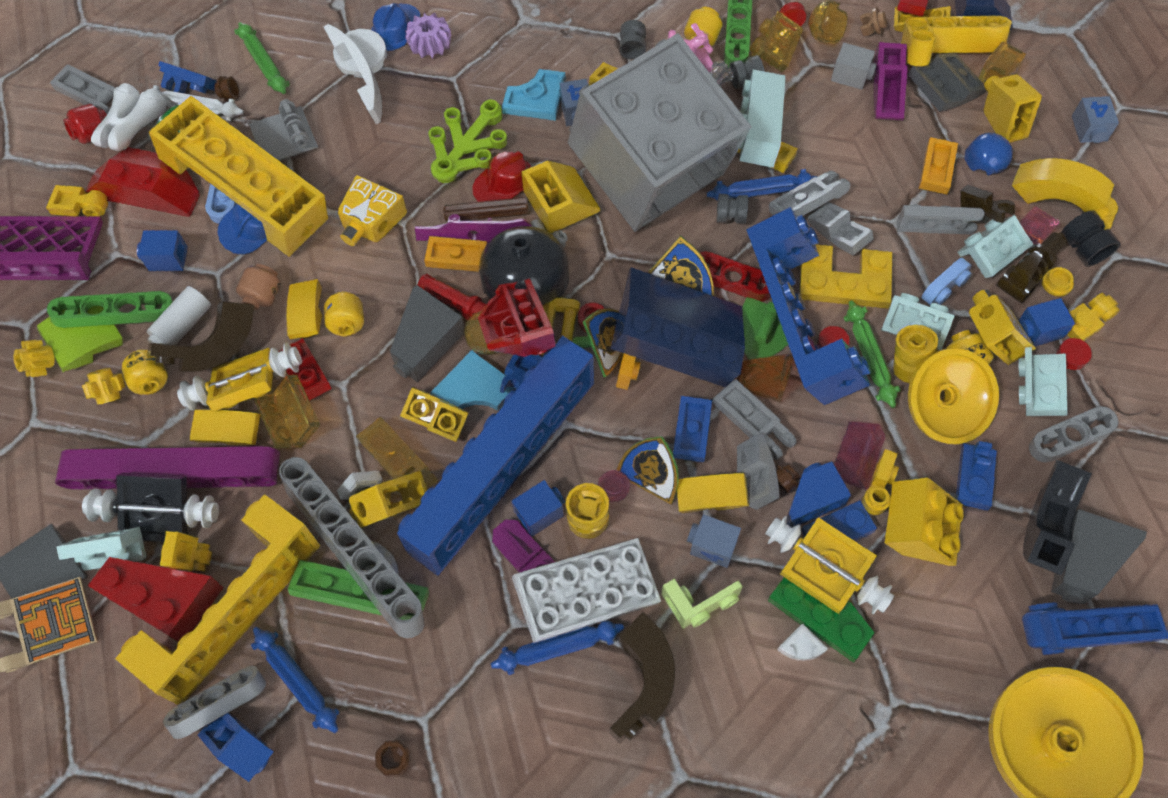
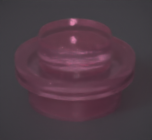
[598,470,630,502]

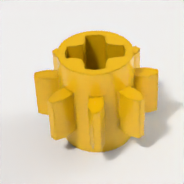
[13,340,55,377]
[82,368,126,404]

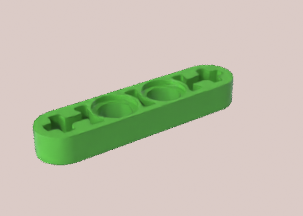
[724,0,752,68]
[47,291,172,328]

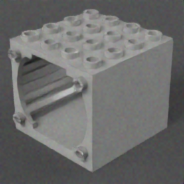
[568,33,752,232]

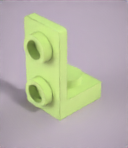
[661,579,743,629]

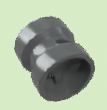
[620,20,646,59]
[729,55,765,89]
[716,193,748,224]

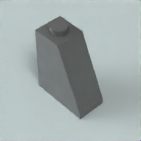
[390,285,466,383]
[1051,509,1147,604]

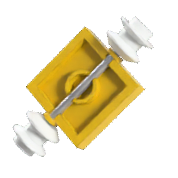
[177,343,302,412]
[765,516,895,614]

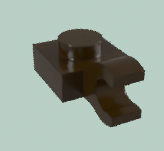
[960,185,1015,223]

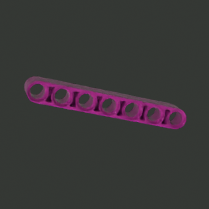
[55,446,280,490]

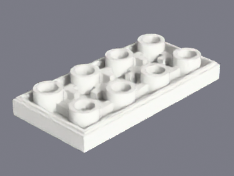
[512,538,661,643]

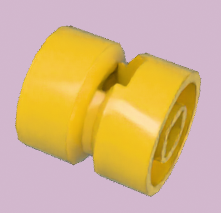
[893,325,938,383]
[566,483,609,539]

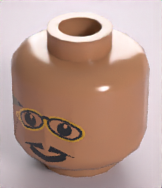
[236,264,281,310]

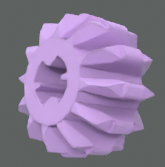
[406,12,451,59]

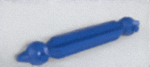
[706,169,818,201]
[491,620,624,675]
[251,626,339,734]

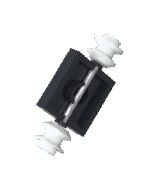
[82,472,219,542]

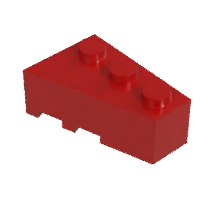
[88,557,224,642]

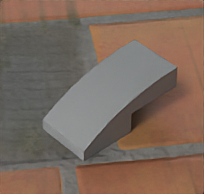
[808,202,874,255]
[737,433,779,510]

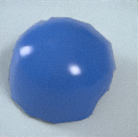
[964,132,1013,176]

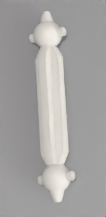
[151,85,244,122]

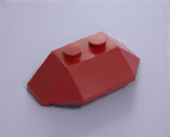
[85,147,200,217]
[478,278,556,357]

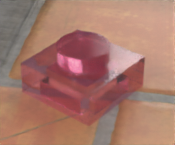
[1019,206,1060,244]

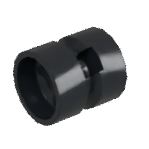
[1061,210,1121,267]

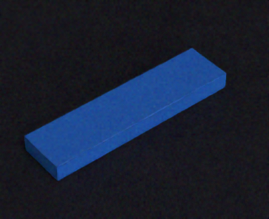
[1039,604,1168,650]

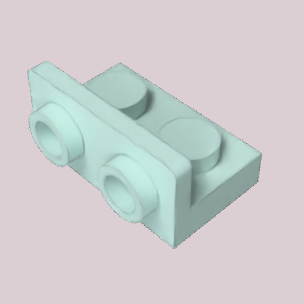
[958,215,1033,278]
[881,293,955,351]
[1019,347,1067,416]
[56,527,146,571]

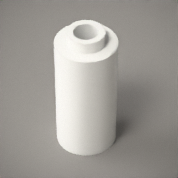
[146,286,211,346]

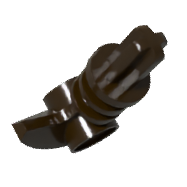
[996,232,1067,304]

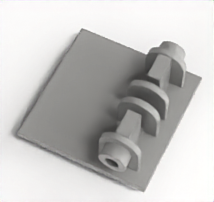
[249,99,318,161]

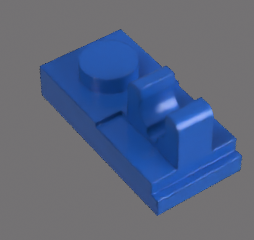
[158,61,217,94]
[955,440,997,511]

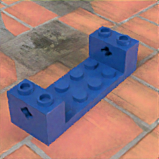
[746,207,871,405]

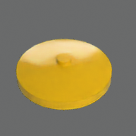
[989,667,1143,798]

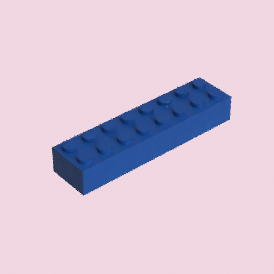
[397,335,594,576]

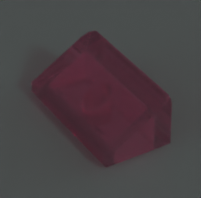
[834,421,885,490]

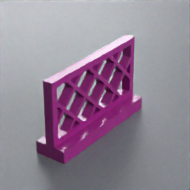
[0,216,103,280]

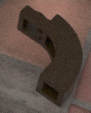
[147,301,254,372]
[610,612,675,744]

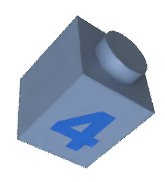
[560,79,588,126]
[1072,96,1119,143]
[687,514,741,568]

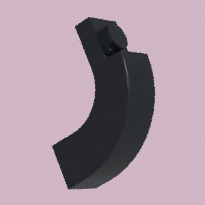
[1023,459,1092,575]

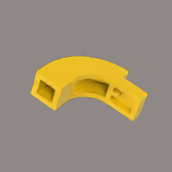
[1012,158,1119,230]

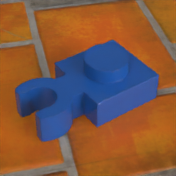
[500,355,543,393]

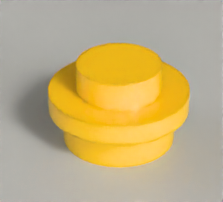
[1042,267,1074,297]

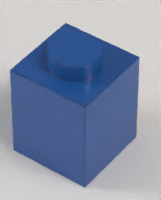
[137,230,188,271]
[1018,298,1075,347]
[511,480,565,537]

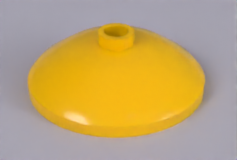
[908,348,999,444]

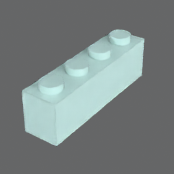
[739,69,785,167]

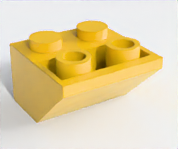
[522,160,600,233]
[884,478,964,566]

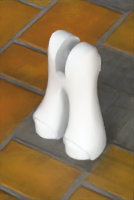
[91,83,167,151]

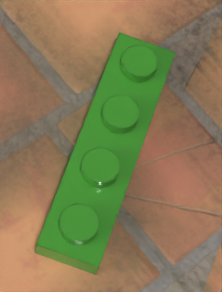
[288,560,429,620]

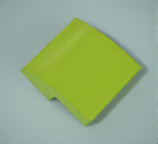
[37,306,123,372]

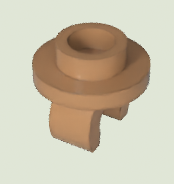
[860,7,887,36]

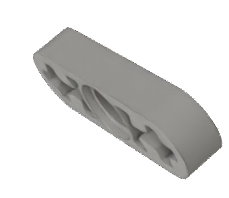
[1029,406,1118,463]
[163,666,266,739]

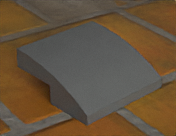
[908,53,987,112]
[0,524,88,599]

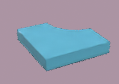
[502,69,566,121]
[430,350,517,411]

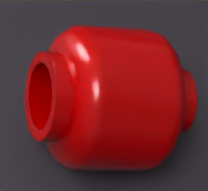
[63,104,107,144]

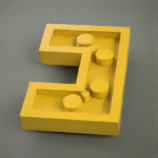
[799,244,892,309]

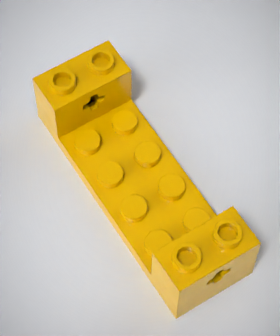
[149,96,328,257]
[115,494,320,705]

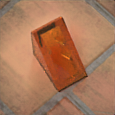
[737,353,794,403]

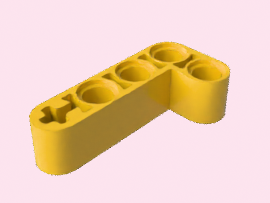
[901,16,1012,67]

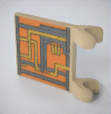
[0,577,99,673]

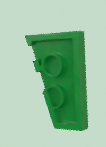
[768,577,875,663]

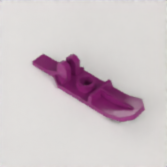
[415,214,532,243]
[492,519,555,573]

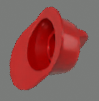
[472,151,532,202]

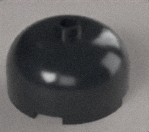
[479,226,569,306]

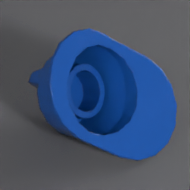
[372,3,420,51]
[217,204,267,255]

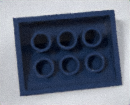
[611,267,745,387]

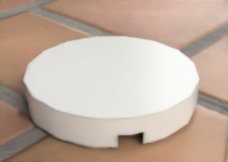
[333,29,387,78]

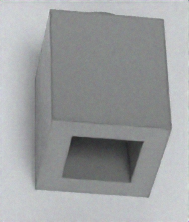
[831,42,877,90]

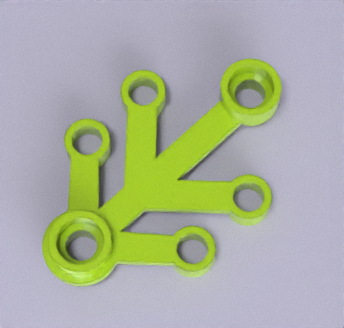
[428,99,507,183]

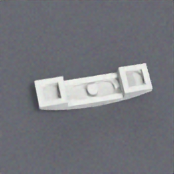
[323,24,382,124]

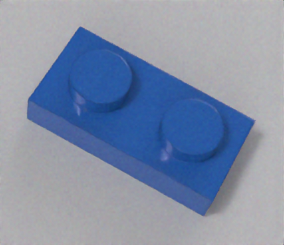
[673,396,712,462]
[801,500,877,541]

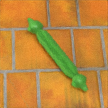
[234,22,290,94]
[843,300,901,408]

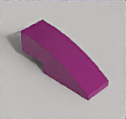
[873,42,908,121]

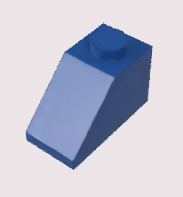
[787,461,851,527]
[197,712,274,782]

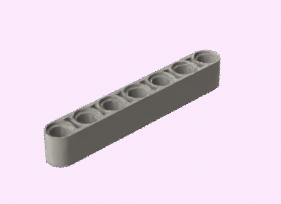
[279,457,424,638]

